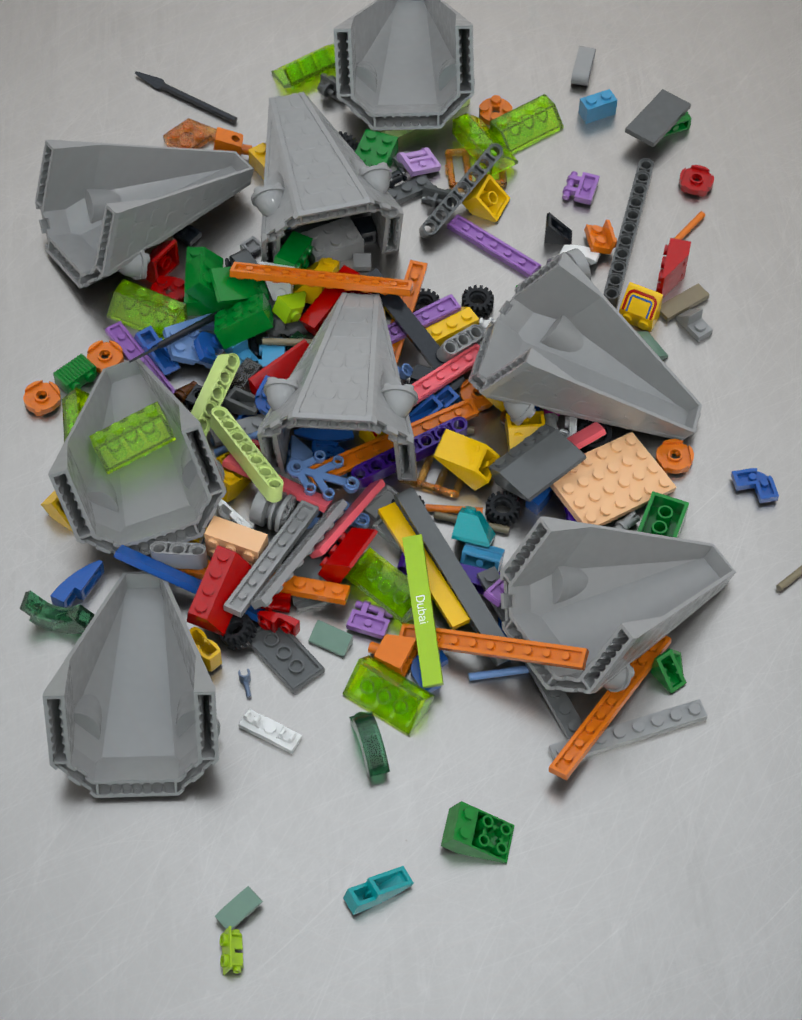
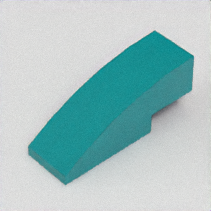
[343,866,414,915]

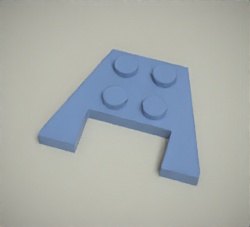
[163,314,218,369]

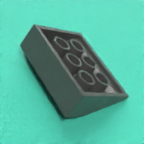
[489,424,587,502]

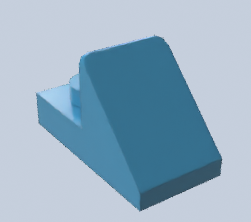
[225,340,258,370]

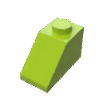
[272,291,306,324]

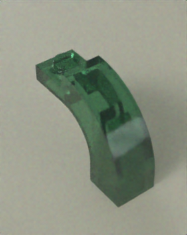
[20,590,94,634]
[349,712,390,777]

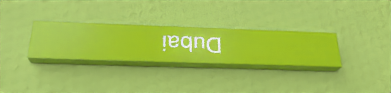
[402,534,444,689]

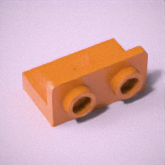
[584,219,617,255]

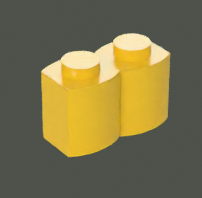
[189,627,222,672]

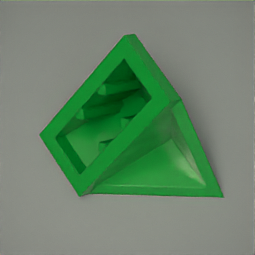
[651,648,687,693]

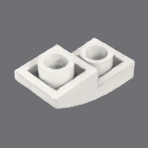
[560,245,600,266]

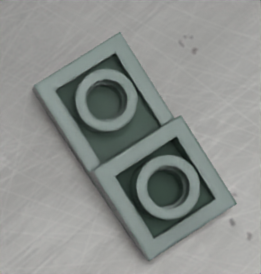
[215,886,263,931]

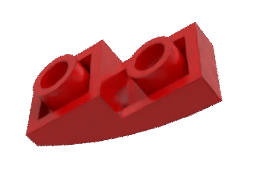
[257,611,300,636]

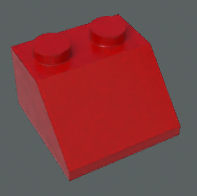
[146,239,180,283]

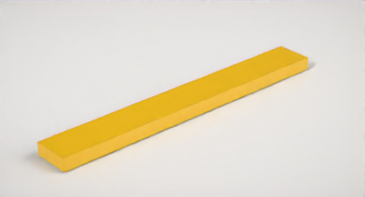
[378,502,470,630]

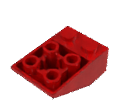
[656,238,691,298]

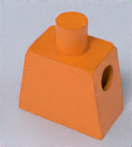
[213,127,252,156]
[368,634,418,680]

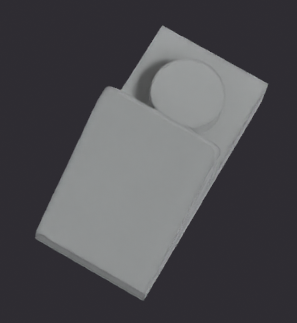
[675,309,713,342]

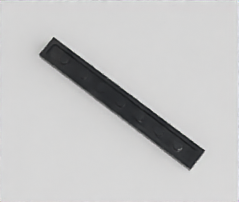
[365,268,466,391]

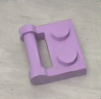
[396,147,441,177]

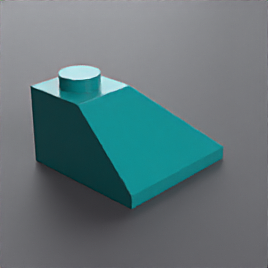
[451,506,496,547]

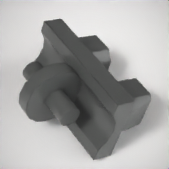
[317,73,341,102]
[421,185,453,208]
[265,314,290,338]

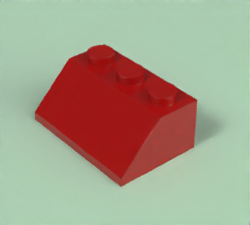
[318,528,378,584]

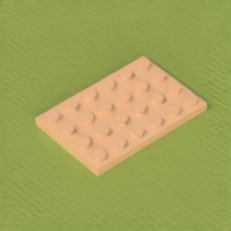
[550,432,677,526]

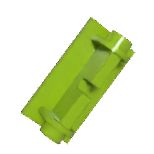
[219,926,243,975]

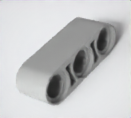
[571,46,596,86]
[436,324,484,362]
[150,541,208,570]

